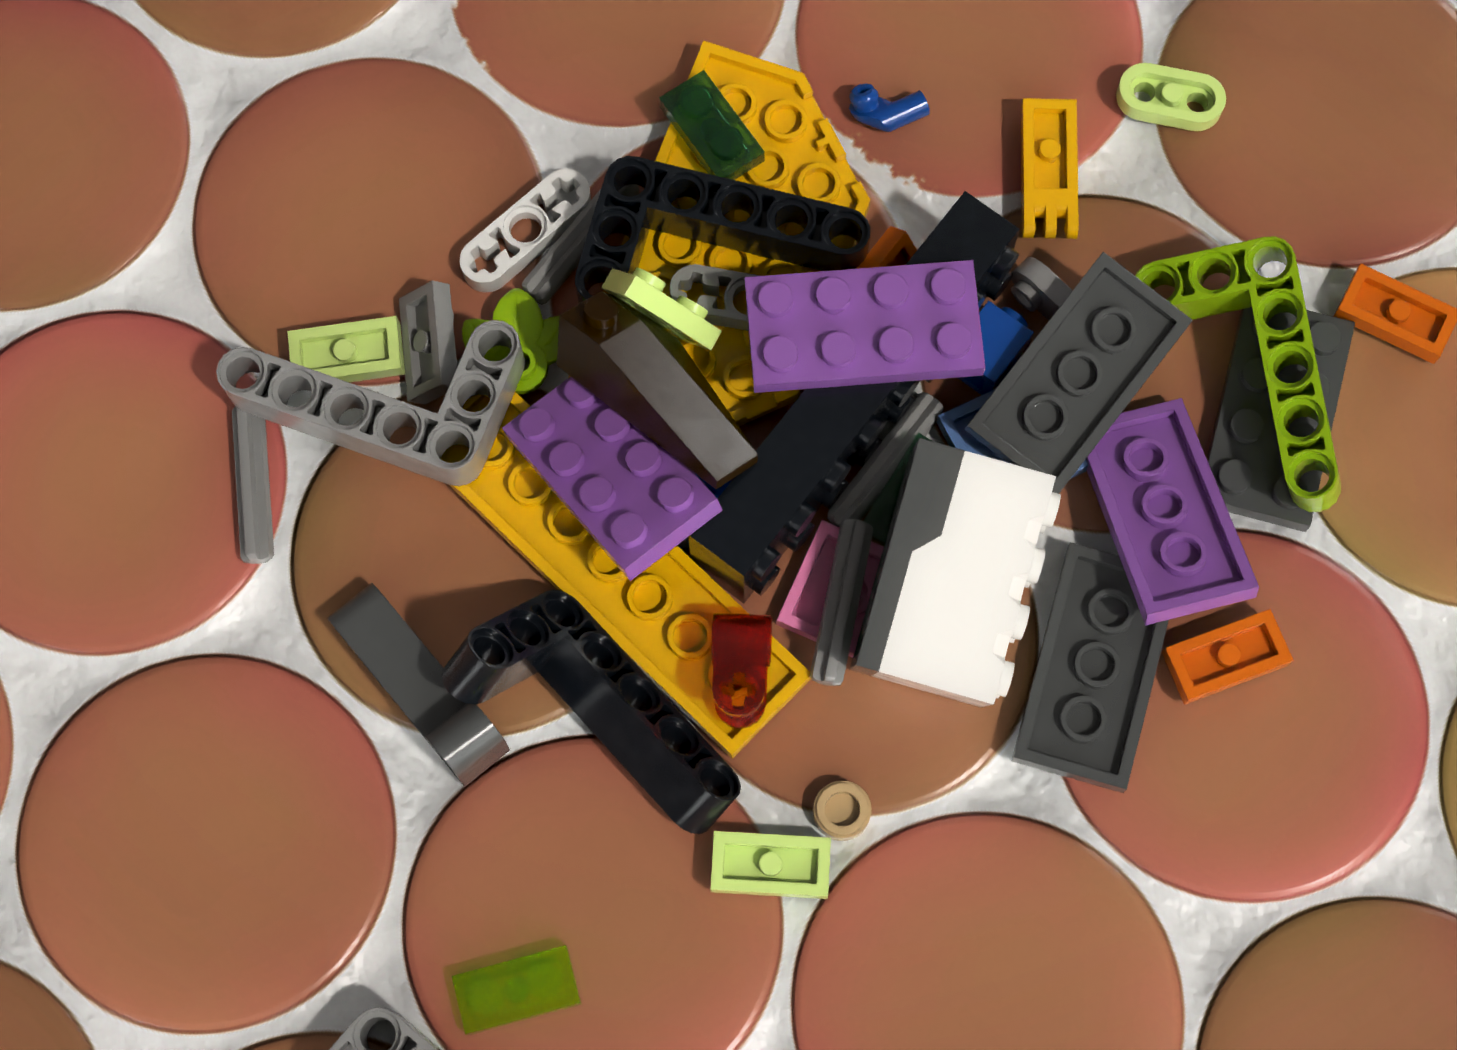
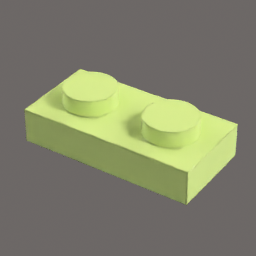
[601,267,722,350]
[287,316,405,382]
[710,831,831,899]

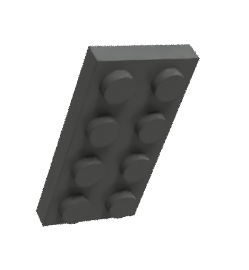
[964,252,1193,494]
[1207,307,1355,532]
[1011,542,1169,793]

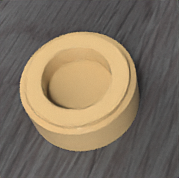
[813,781,872,841]

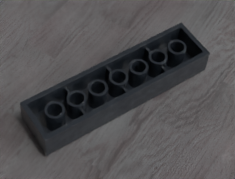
[689,191,1020,604]

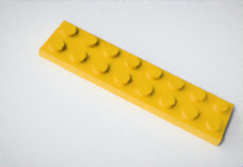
[442,392,811,759]

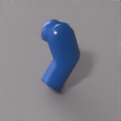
[849,83,930,132]

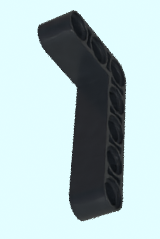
[575,156,870,303]
[442,589,741,834]

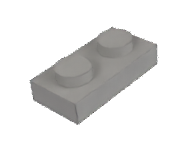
[399,280,458,405]

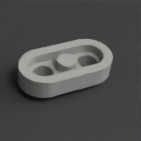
[1011,257,1073,321]

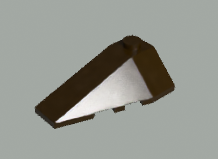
[557,291,758,489]

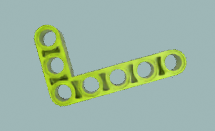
[1135,236,1341,512]

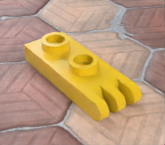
[1021,98,1079,239]

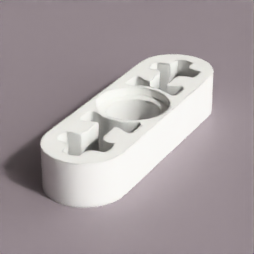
[460,169,591,293]

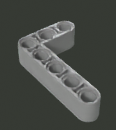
[216,320,525,486]

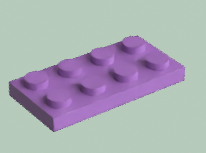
[745,260,985,393]
[502,376,723,581]
[1086,398,1259,626]

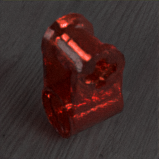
[711,613,772,729]

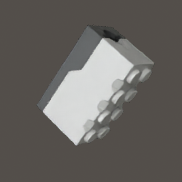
[849,438,1061,707]

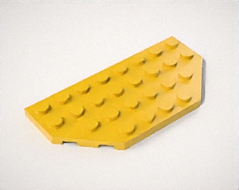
[568,40,870,427]

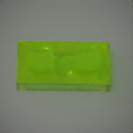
[452,945,582,1036]

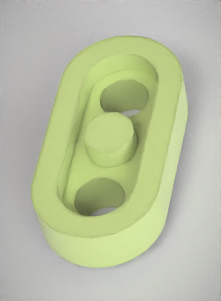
[1116,63,1226,131]

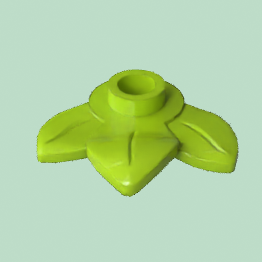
[462,288,559,394]

